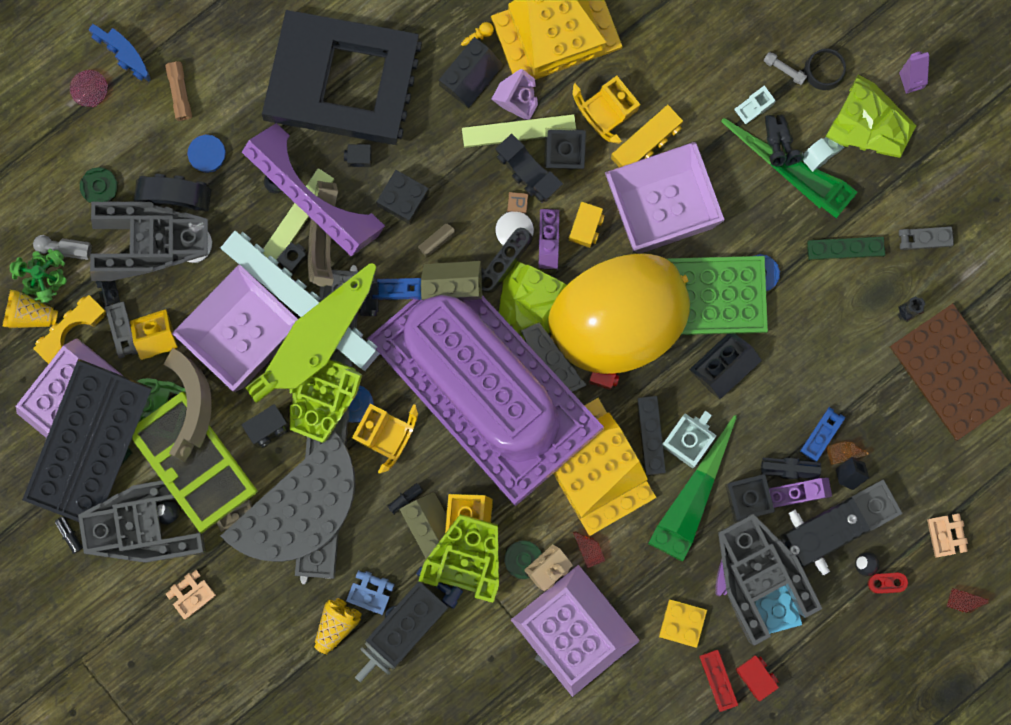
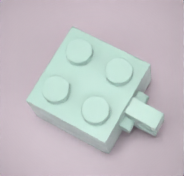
[662,411,717,468]

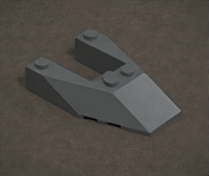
[90,202,208,281]
[78,475,206,563]
[718,514,822,645]

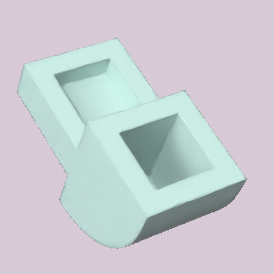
[734,86,776,125]
[803,137,844,172]

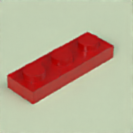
[699,650,738,712]

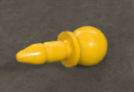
[461,22,494,46]

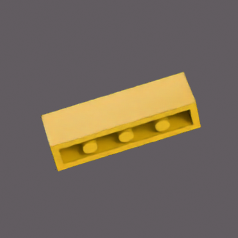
[611,105,683,167]

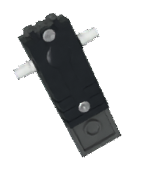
[780,480,903,575]

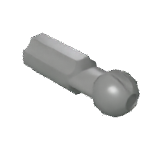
[33,235,92,260]

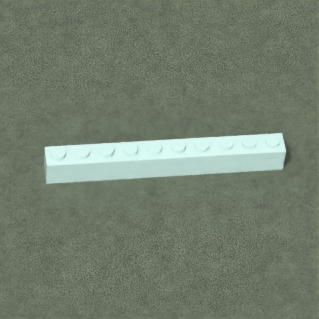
[220,231,380,371]

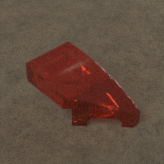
[573,531,605,568]
[946,588,989,613]

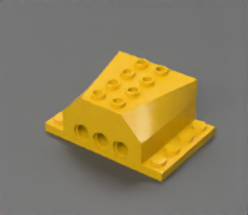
[491,0,622,80]
[553,398,656,536]

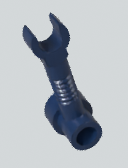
[417,567,463,609]

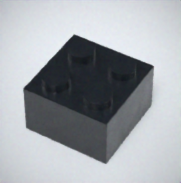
[544,128,586,169]
[376,170,429,225]
[241,404,290,448]
[725,474,775,522]

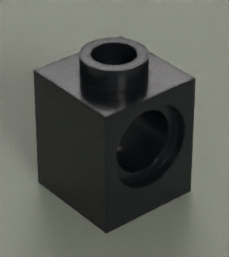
[344,144,372,167]
[276,242,307,274]

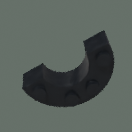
[495,133,564,203]
[133,174,211,212]

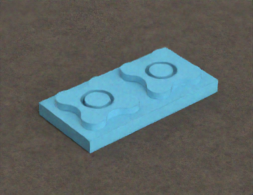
[755,585,802,634]

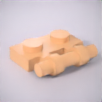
[927,513,968,558]
[166,570,216,620]

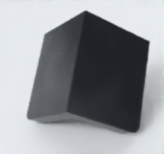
[836,457,869,490]

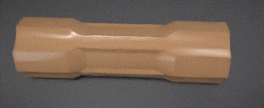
[165,61,192,121]

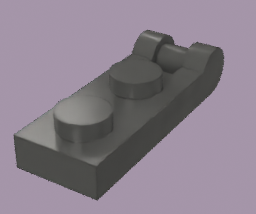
[898,227,954,250]
[105,302,138,359]

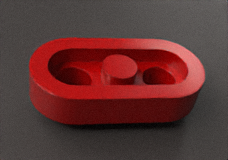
[868,573,908,594]

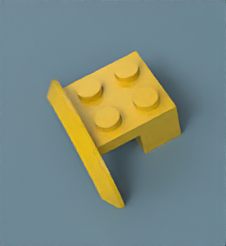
[573,76,641,144]
[352,404,418,474]

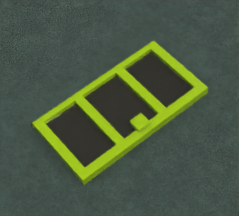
[132,391,258,533]

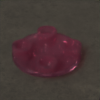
[70,70,108,107]

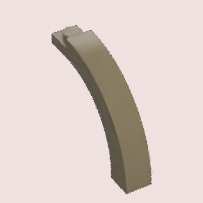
[308,181,338,287]
[163,348,211,462]

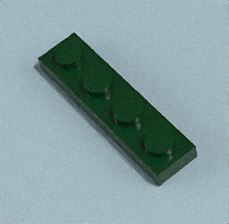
[807,237,885,261]

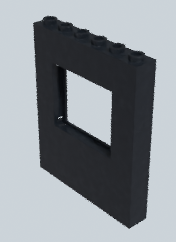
[262,10,422,145]

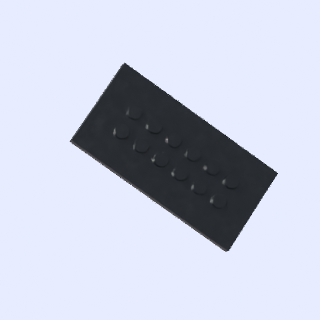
[22,358,152,522]

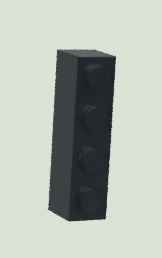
[636,396,666,476]

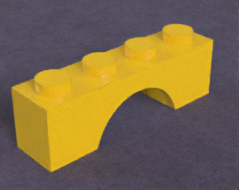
[33,295,107,364]

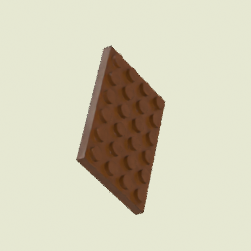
[890,303,1011,441]

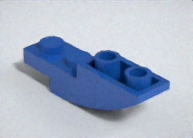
[89,24,151,82]

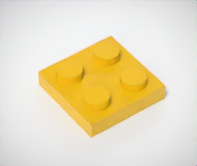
[659,599,707,648]

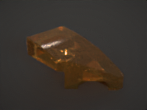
[826,441,869,465]

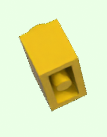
[569,202,605,248]

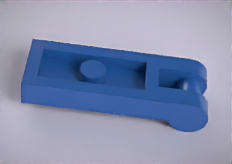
[372,278,422,300]
[800,407,845,462]

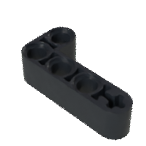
[481,228,532,293]

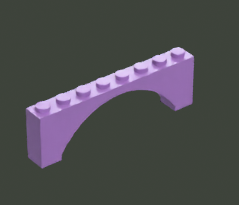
[242,123,385,256]

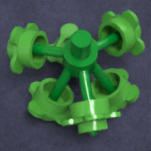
[10,248,67,303]

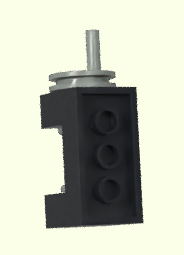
[355,581,449,683]

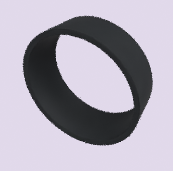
[804,49,846,91]

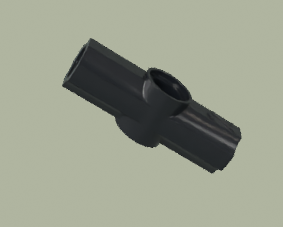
[897,296,925,322]
[761,457,821,479]

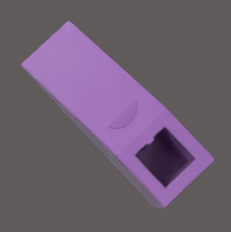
[899,52,929,94]
[539,209,559,269]
[769,478,832,508]

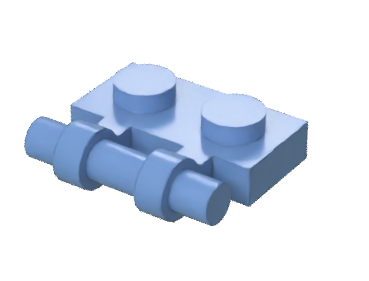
[346,570,395,615]

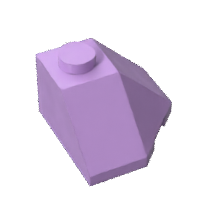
[492,69,538,120]

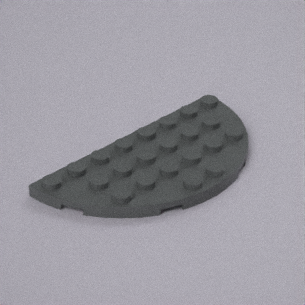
[221,432,355,562]

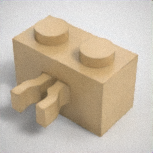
[524,544,573,591]

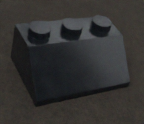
[439,37,504,109]
[689,333,762,399]

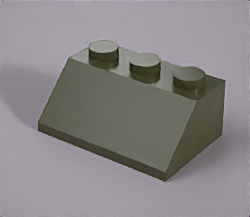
[421,261,482,301]
[399,492,447,559]

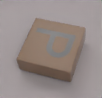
[507,192,528,214]

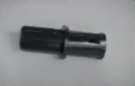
[387,483,423,515]
[55,516,83,554]

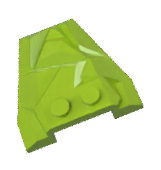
[825,74,916,158]
[498,261,567,341]
[290,359,362,443]
[418,514,499,603]

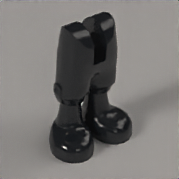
[765,114,804,167]

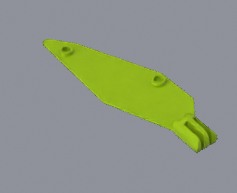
[245,263,376,403]

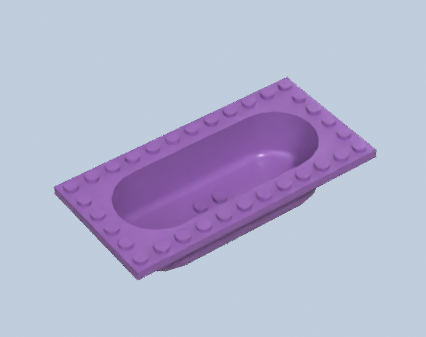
[367,295,604,506]

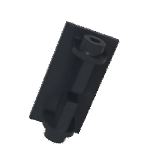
[359,278,379,316]
[96,280,120,308]

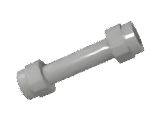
[763,52,807,85]

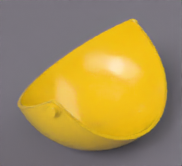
[548,254,690,374]

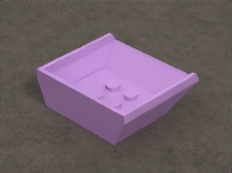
[605,142,724,253]
[172,265,298,392]
[16,339,123,438]
[511,565,640,697]

